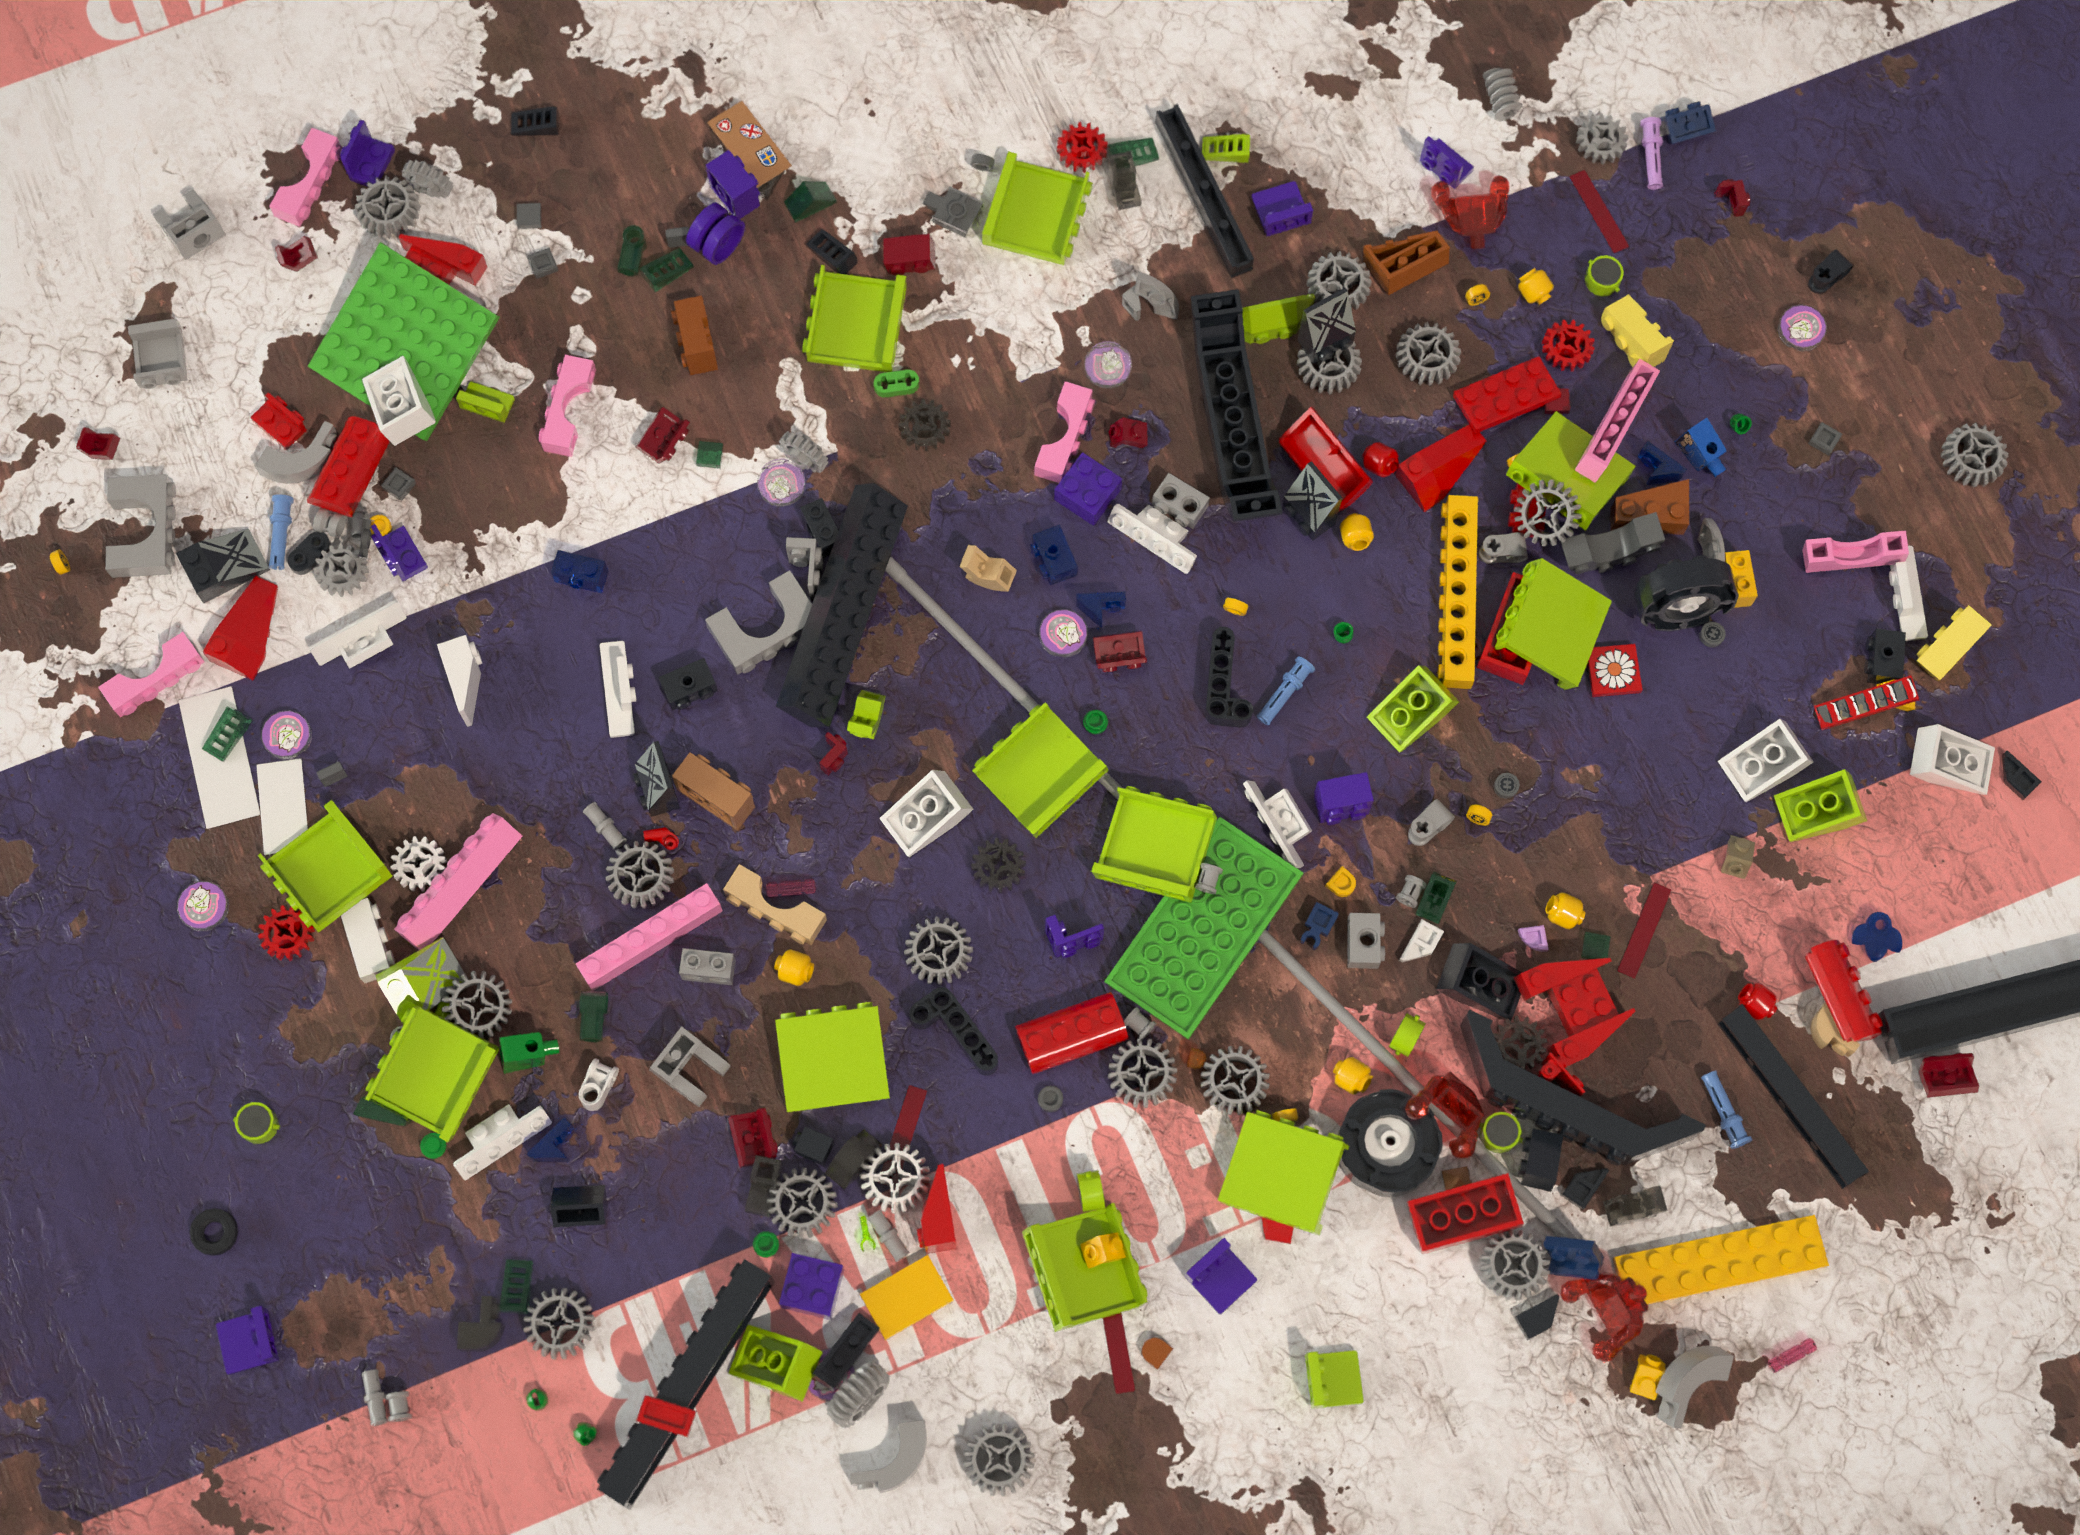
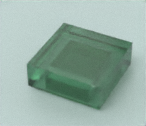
[696,441,724,469]
[1581,932,1611,959]

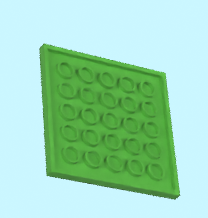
[308,242,500,441]

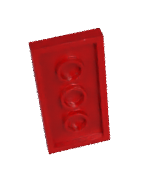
[1453,356,1562,434]

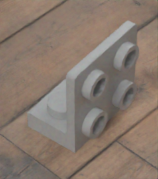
[786,537,823,601]

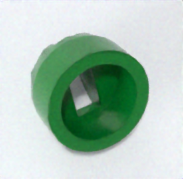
[1730,413,1752,434]
[1334,622,1354,644]
[526,1389,548,1411]
[573,1422,597,1446]

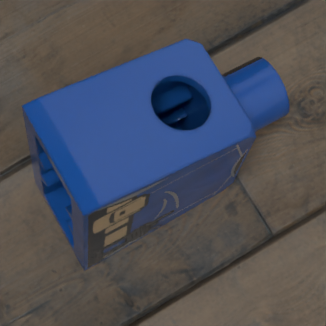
[1674,418,1727,478]

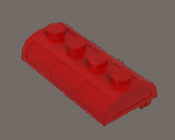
[1278,407,1373,512]
[307,416,390,518]
[1805,940,1883,1043]
[1015,992,1128,1074]

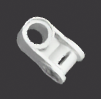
[579,1058,619,1111]

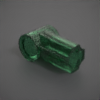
[617,225,647,277]
[580,991,608,1043]

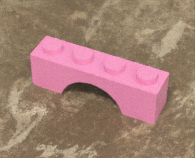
[270,128,342,227]
[539,355,596,457]
[1034,381,1095,483]
[1802,531,1909,573]
[98,632,204,718]

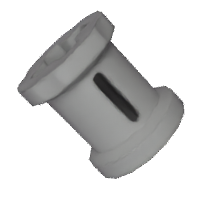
[1195,863,1223,894]
[1396,875,1427,908]
[1124,1007,1156,1041]
[385,1391,412,1422]

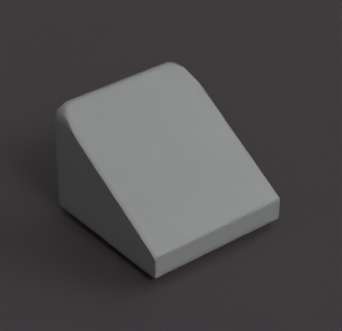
[1122,285,1141,321]

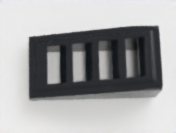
[511,107,559,136]
[806,229,858,275]

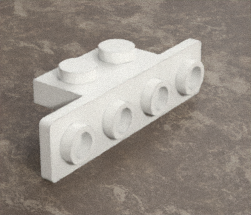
[1108,503,1197,574]
[1889,546,1928,641]
[309,600,406,668]
[600,641,636,738]
[1243,780,1312,868]
[453,1104,552,1180]

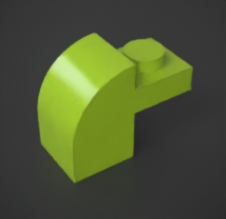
[847,690,886,739]

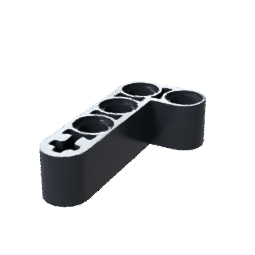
[1205,627,1253,728]
[909,987,998,1076]

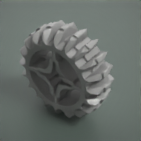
[355,176,420,239]
[1307,251,1372,310]
[1396,322,1461,386]
[1297,341,1362,395]
[1941,423,2009,488]
[1514,479,1582,546]
[606,841,674,909]
[904,917,973,985]
[442,971,512,1039]
[1108,1039,1177,1108]
[1200,1046,1270,1115]
[767,1168,838,1239]
[1479,1230,1550,1301]
[524,1288,595,1360]
[827,1361,890,1428]
[963,1423,1034,1496]

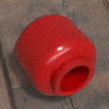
[1362,442,1399,478]
[1738,982,1777,1020]

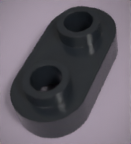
[288,532,331,575]

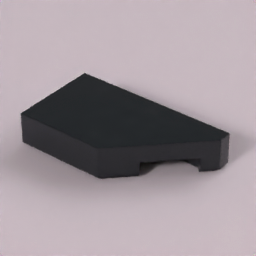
[2002,750,2042,800]
[1561,1168,1609,1210]
[1514,1294,1559,1341]

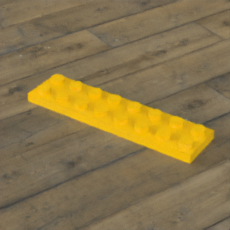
[1613,1215,1829,1309]

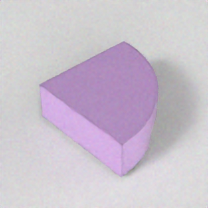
[1518,925,1548,952]

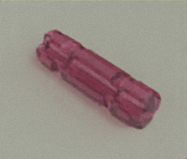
[766,879,816,897]
[1767,1338,1817,1373]

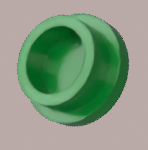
[1083,710,1108,734]
[420,1133,447,1159]
[753,1231,779,1258]

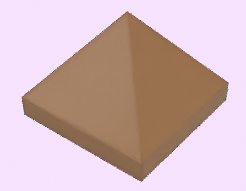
[1441,1166,1471,1190]

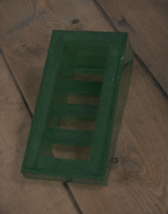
[1108,138,1159,172]
[640,248,694,292]
[202,706,253,762]
[353,1096,412,1126]
[499,1259,533,1314]

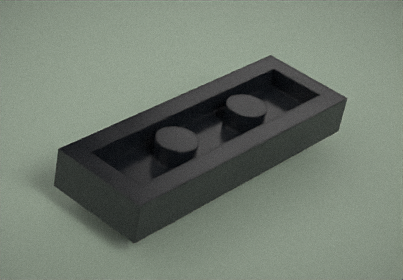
[812,1313,880,1392]

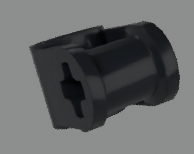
[1808,249,1854,294]

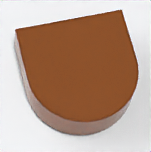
[1142,1338,1174,1370]

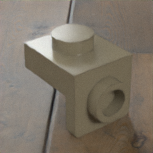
[1721,835,1755,879]

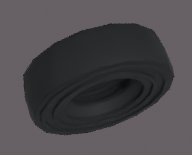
[190,1208,238,1256]

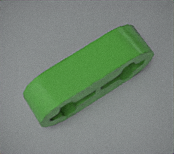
[874,370,919,397]

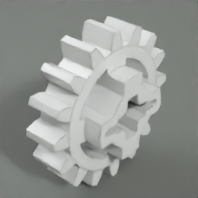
[391,836,447,892]

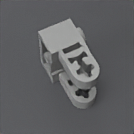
[152,189,226,260]
[649,1027,731,1107]

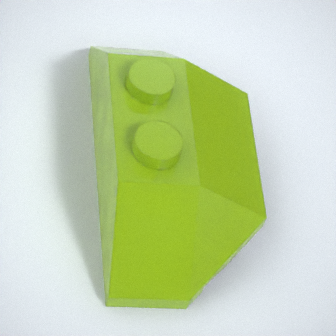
[1242,293,1315,344]

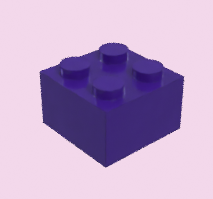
[706,150,760,219]
[1054,452,1122,526]
[1313,772,1374,825]
[779,1253,845,1320]

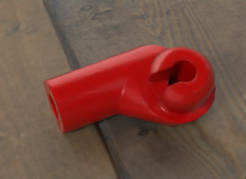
[643,827,679,850]

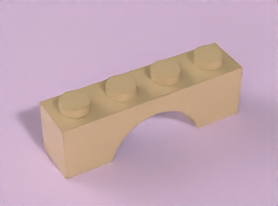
[723,864,827,945]

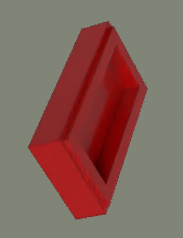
[636,1395,697,1437]

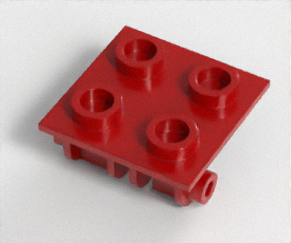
[1536,1052,1585,1097]

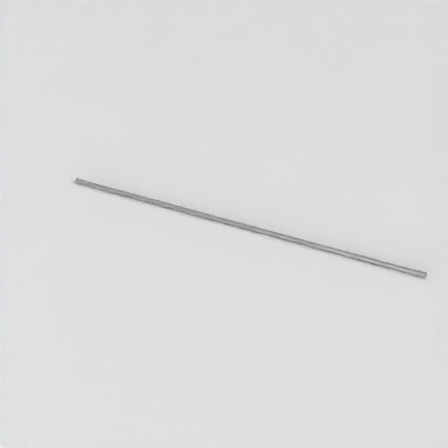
[885,557,1604,1265]

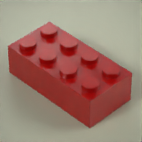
[1477,572,1532,685]
[1407,1173,1524,1255]

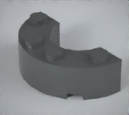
[1561,512,1665,574]

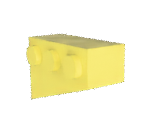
[1601,295,1674,367]
[1916,605,1991,682]

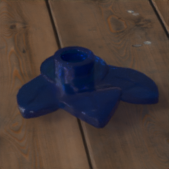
[1852,912,1903,962]

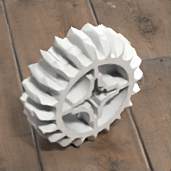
[860,1143,931,1214]

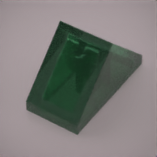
[784,181,837,223]
[1415,872,1457,924]

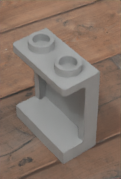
[128,318,188,389]

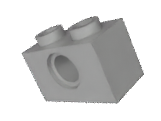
[1347,913,1385,969]

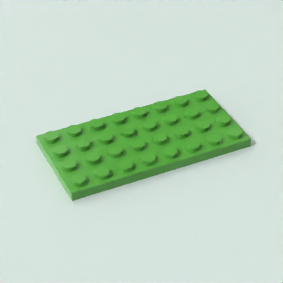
[1104,817,1303,1040]

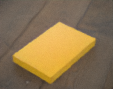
[860,1255,954,1341]

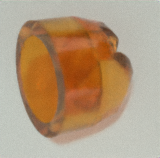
[1187,1047,1206,1069]

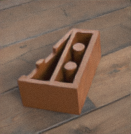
[1363,231,1450,295]
[671,296,718,375]
[1611,479,1689,535]

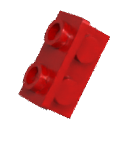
[250,393,307,451]

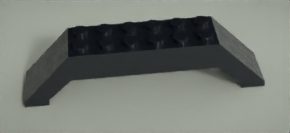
[1191,289,1283,522]
[1460,1009,1706,1166]

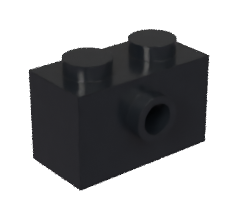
[1864,628,1906,684]
[658,658,718,711]
[1518,1128,1563,1192]
[550,1185,608,1228]

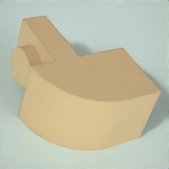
[960,545,1017,592]
[1811,1002,1860,1057]

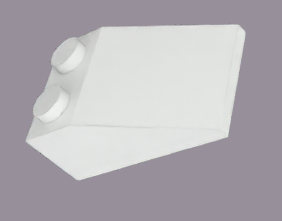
[362,356,436,446]
[437,635,483,727]
[1718,719,1813,802]
[1910,724,1995,795]
[880,770,973,857]

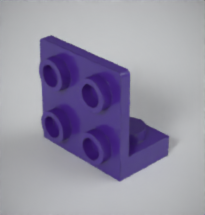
[340,119,395,187]
[1419,136,1474,189]
[1251,181,1313,237]
[370,524,428,582]
[1045,915,1104,958]
[1184,1237,1257,1315]
[216,1306,279,1375]

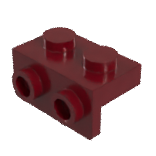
[635,407,690,464]
[1093,631,1147,672]
[1919,1053,1980,1098]
[728,1107,778,1168]

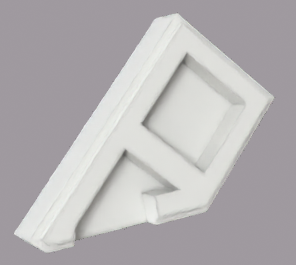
[1399,919,1444,962]

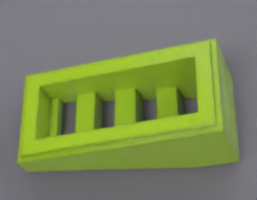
[1202,134,1250,163]

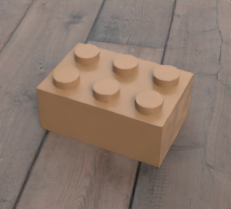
[672,752,755,831]

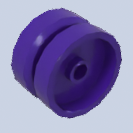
[686,202,745,265]

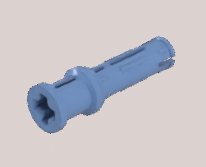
[268,494,294,570]
[1256,656,1315,726]
[1701,1071,1752,1149]

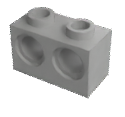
[1152,473,1210,529]
[679,949,736,985]

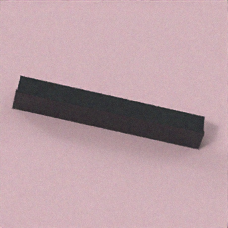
[1155,103,1254,278]
[1717,1004,1869,1189]

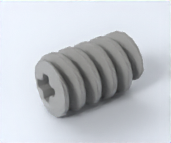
[1483,68,1522,121]

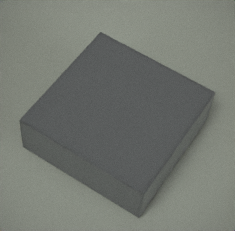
[517,203,542,229]
[665,227,689,248]
[527,247,559,279]
[1808,422,1842,456]
[381,467,416,502]
[317,762,348,787]

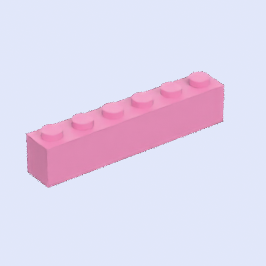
[1575,358,1660,483]
[394,813,522,950]
[576,883,722,992]

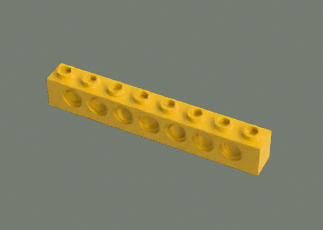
[1437,495,1478,689]

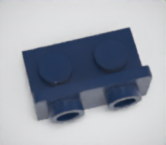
[1659,101,1716,144]
[1543,1236,1604,1280]

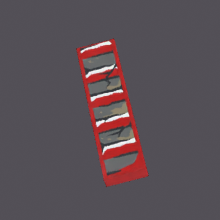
[1814,675,1919,730]

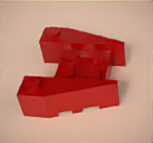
[398,234,488,286]
[1514,958,1636,1067]

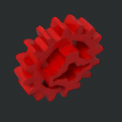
[1057,122,1108,173]
[1542,320,1595,371]
[258,905,315,961]

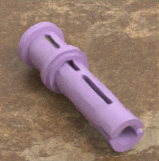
[1640,117,1663,190]

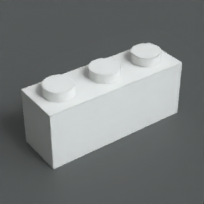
[341,898,396,983]

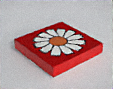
[1587,644,1642,697]

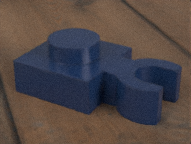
[1300,902,1339,950]

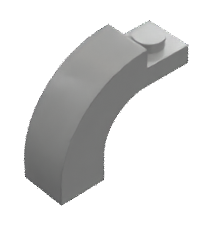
[255,421,338,484]
[1656,1346,1734,1429]
[850,1420,927,1493]

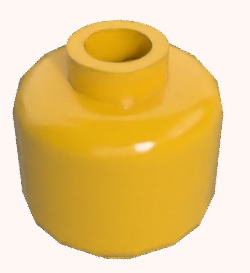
[1518,268,1554,305]
[1339,513,1374,551]
[1545,892,1585,929]
[774,949,814,986]
[1333,1056,1373,1095]

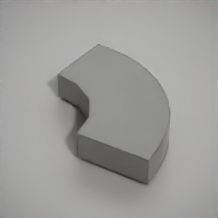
[1134,272,1179,319]
[1697,518,1725,562]

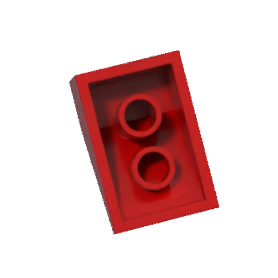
[917,1164,957,1254]

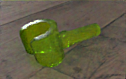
[860,1216,876,1252]

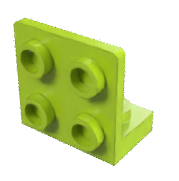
[1305,1350,1364,1409]

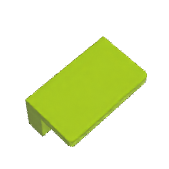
[456,382,515,423]

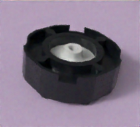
[1634,555,1739,631]
[1337,1089,1443,1197]

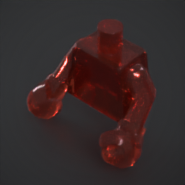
[1431,175,1510,249]
[1405,1072,1485,1159]
[1560,1272,1649,1363]

